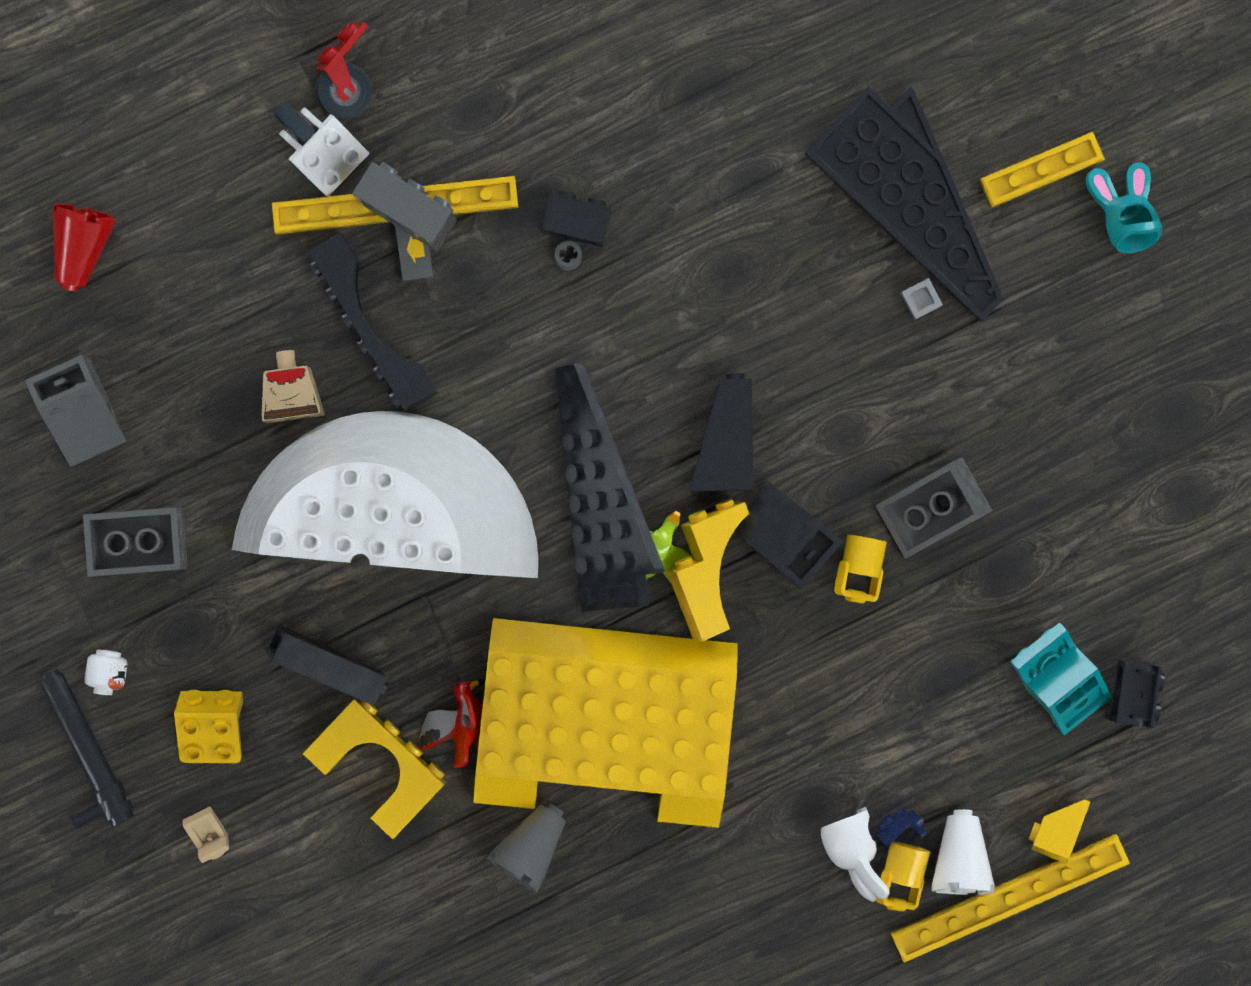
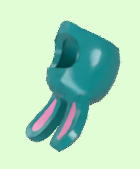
[1086,162,1163,253]

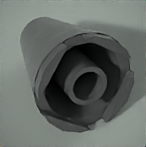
[486,803,566,893]

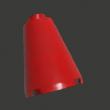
[53,203,116,291]

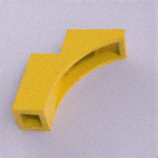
[667,499,749,641]

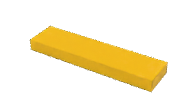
[979,132,1105,208]

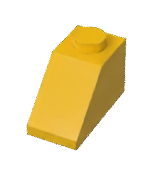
[1029,800,1090,864]

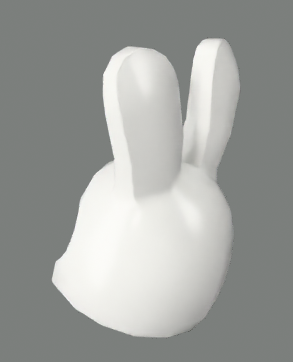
[821,807,890,902]

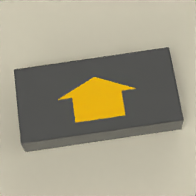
[395,226,434,282]

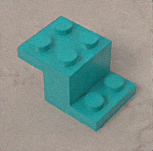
[1011,622,1112,736]

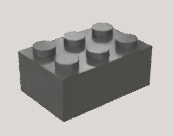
[352,162,457,252]
[83,507,188,577]

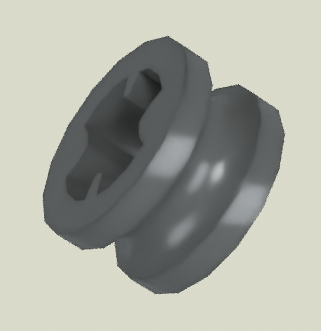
[555,241,582,271]

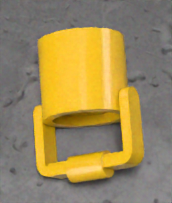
[834,534,887,604]
[876,841,930,912]

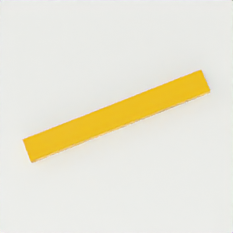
[272,176,519,235]
[890,834,1130,963]

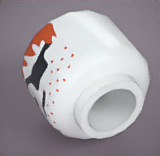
[84,649,127,695]

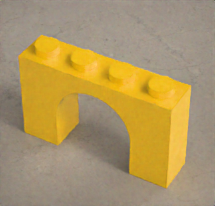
[303,698,446,839]

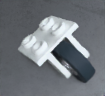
[273,102,369,197]

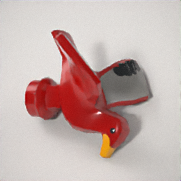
[419,681,483,768]

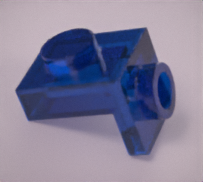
[876,808,927,846]

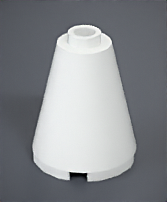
[932,810,995,895]

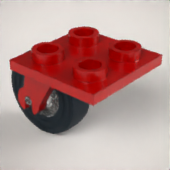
[315,22,372,119]

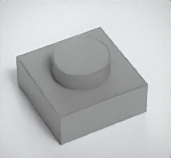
[900,278,943,320]

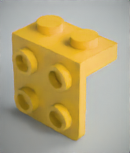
[174,690,243,763]

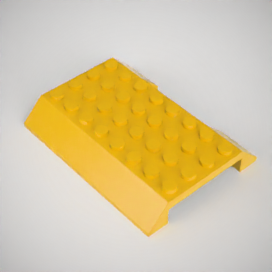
[473,618,738,828]

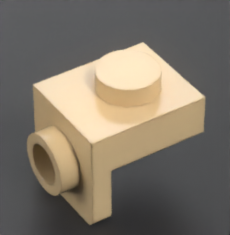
[183,806,229,863]

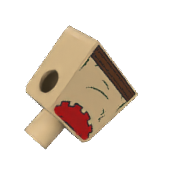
[262,350,325,423]

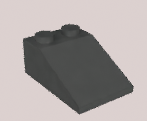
[875,457,993,559]

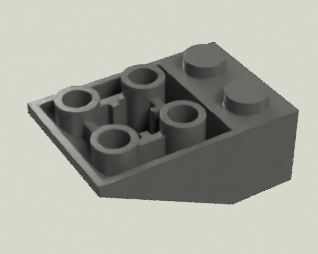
[25,355,127,467]

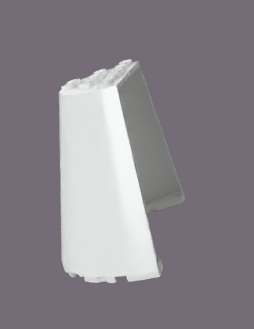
[232,411,539,578]

